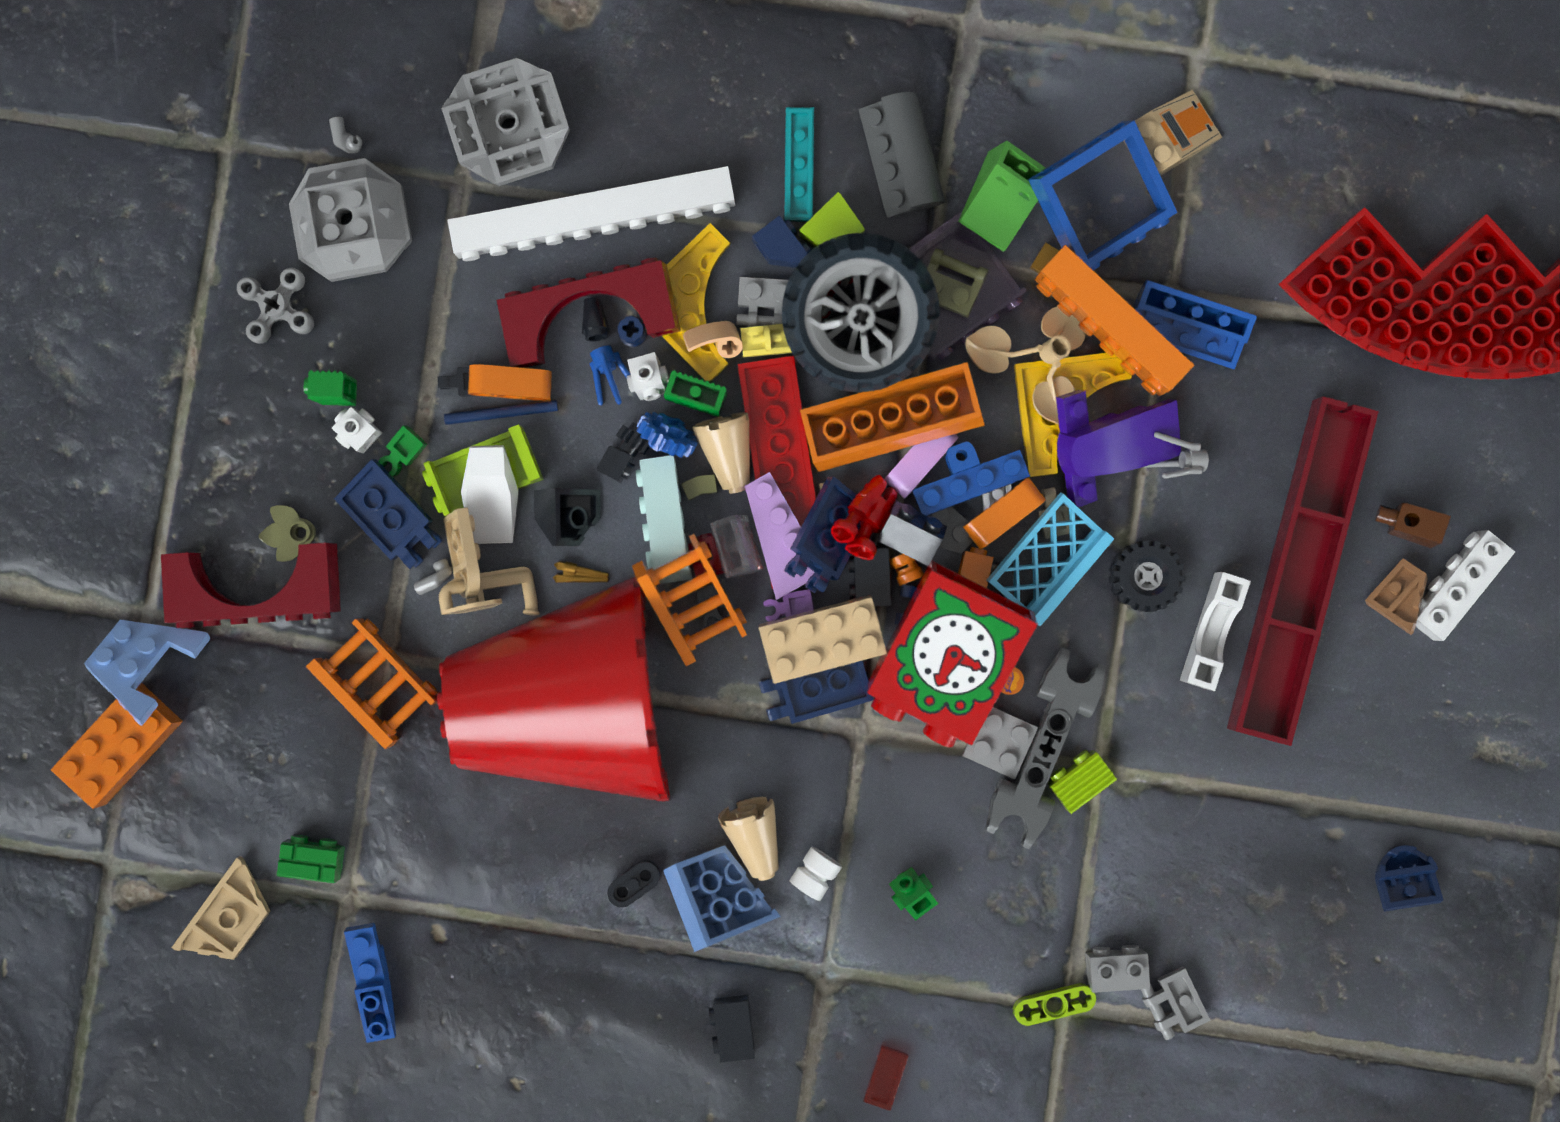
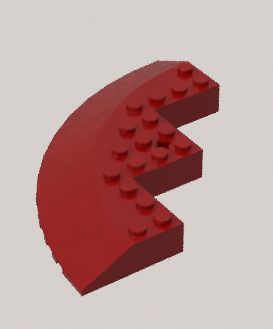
[1278,207,1560,379]

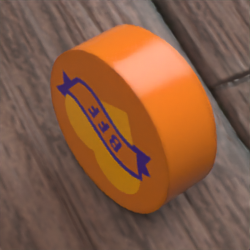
[1001,667,1024,695]

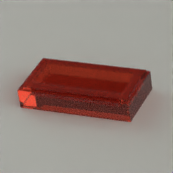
[863,1045,909,1111]

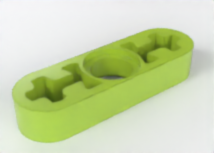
[1013,983,1096,1026]

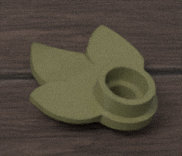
[258,505,316,562]

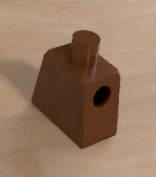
[1375,503,1451,548]

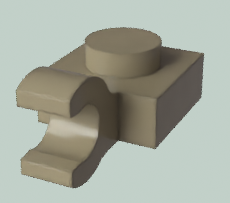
[1038,487,1070,539]

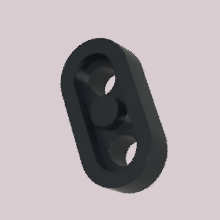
[607,860,660,908]

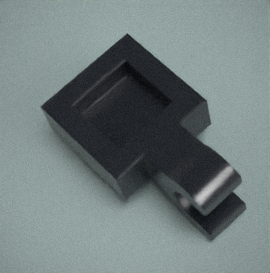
[437,367,474,397]

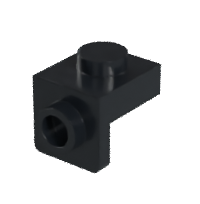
[597,446,635,483]

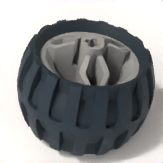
[782,233,940,392]

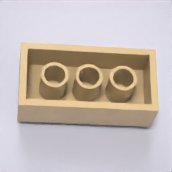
[759,595,887,684]

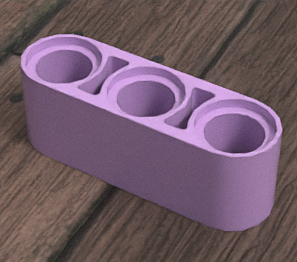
[885,434,959,499]

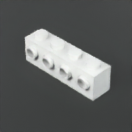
[1416,530,1515,641]

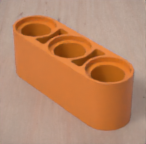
[468,364,552,401]
[963,477,1046,550]

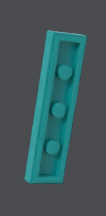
[785,107,814,222]

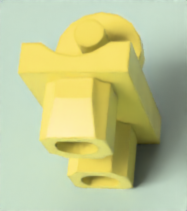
[740,324,792,358]

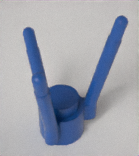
[589,345,631,406]

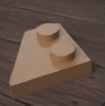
[1365,558,1428,635]

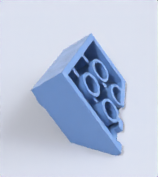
[663,845,781,952]

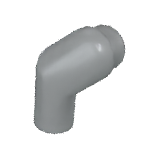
[329,117,362,154]
[414,559,452,595]

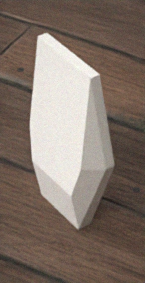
[461,445,519,544]

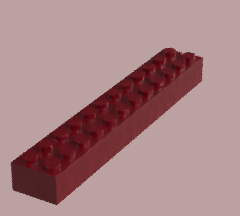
[1227,396,1379,746]

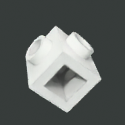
[626,352,669,401]
[332,407,382,454]

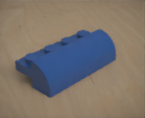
[1134,280,1257,370]

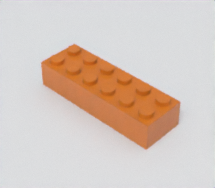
[1035,245,1194,396]
[800,362,985,472]

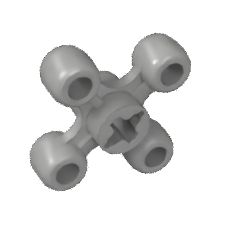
[237,268,314,344]

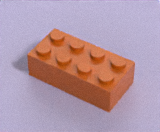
[51,683,183,809]

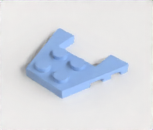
[84,620,210,726]

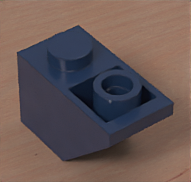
[752,216,811,268]

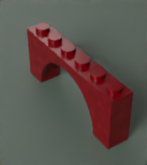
[496,258,681,368]
[161,543,341,628]

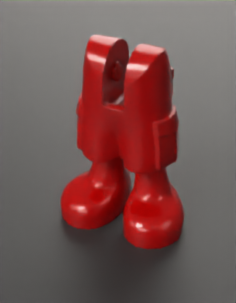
[831,475,898,560]

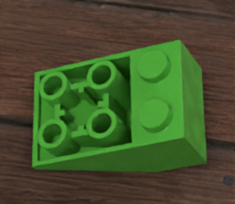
[958,140,1046,252]

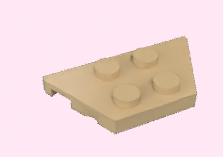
[171,856,270,960]

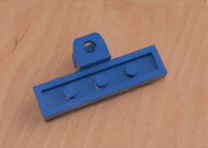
[912,441,1030,516]

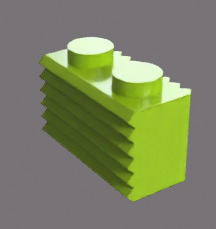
[1047,750,1117,814]

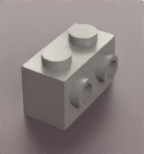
[1085,945,1150,993]

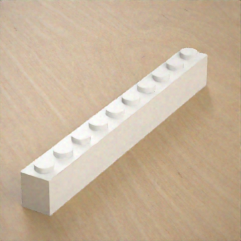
[447,166,735,261]

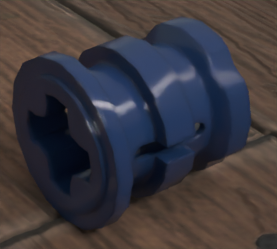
[618,316,647,347]

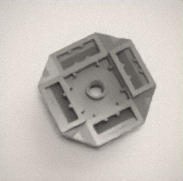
[442,58,570,186]
[289,158,412,282]

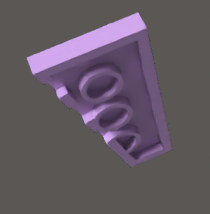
[745,472,815,600]

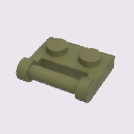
[927,248,989,318]

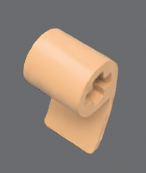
[683,321,743,358]

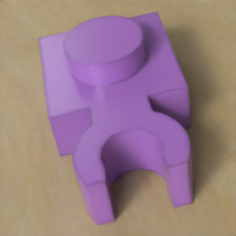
[764,589,815,622]

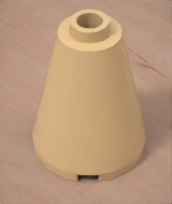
[693,412,750,494]
[718,797,779,881]

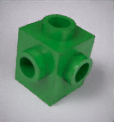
[889,867,939,921]

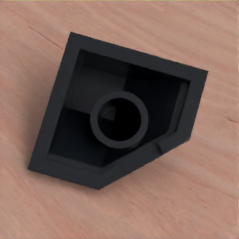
[534,488,601,546]

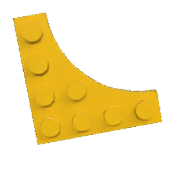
[632,223,730,383]
[1014,353,1132,477]

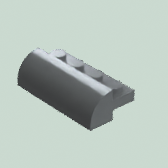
[858,92,946,219]

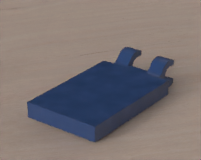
[334,459,443,569]
[784,476,861,593]
[758,660,874,724]

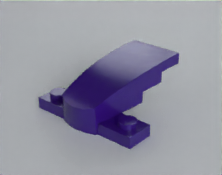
[1056,390,1182,508]

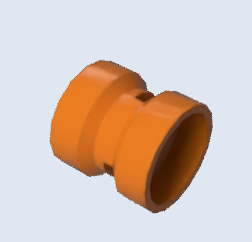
[889,554,924,586]

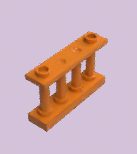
[632,534,747,666]
[306,618,438,749]

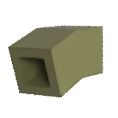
[681,474,717,501]

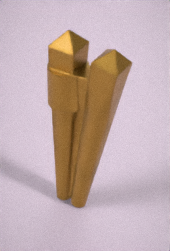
[553,561,609,583]

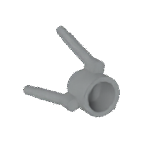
[1144,432,1209,479]

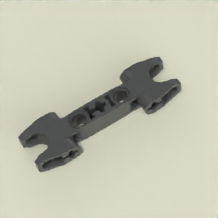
[985,648,1107,850]

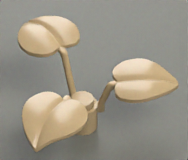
[965,306,1086,424]

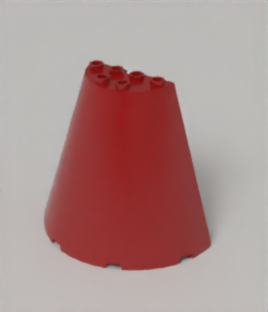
[437,576,670,802]

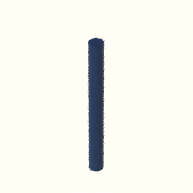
[444,400,559,425]

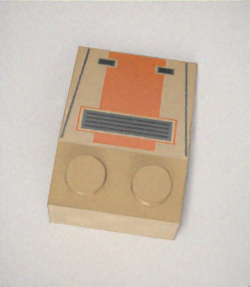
[1124,90,1222,176]

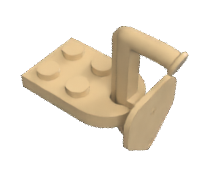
[439,507,540,615]

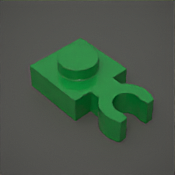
[378,425,428,477]

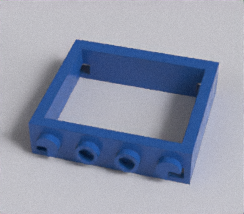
[1028,120,1178,270]

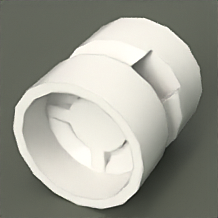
[789,846,842,901]

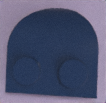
[1375,845,1444,911]

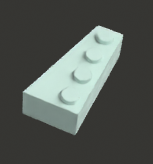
[636,455,693,584]

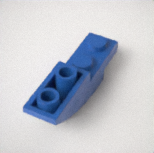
[344,922,396,1043]

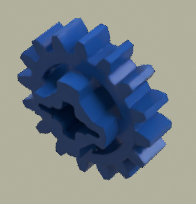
[636,412,698,458]

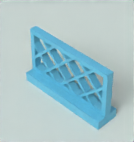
[986,493,1114,626]

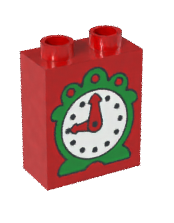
[867,560,1038,748]

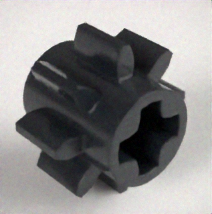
[616,422,650,458]

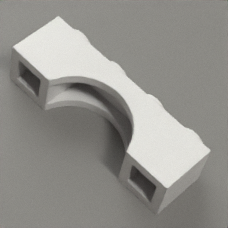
[1180,572,1251,691]

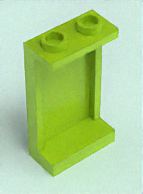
[422,424,544,516]

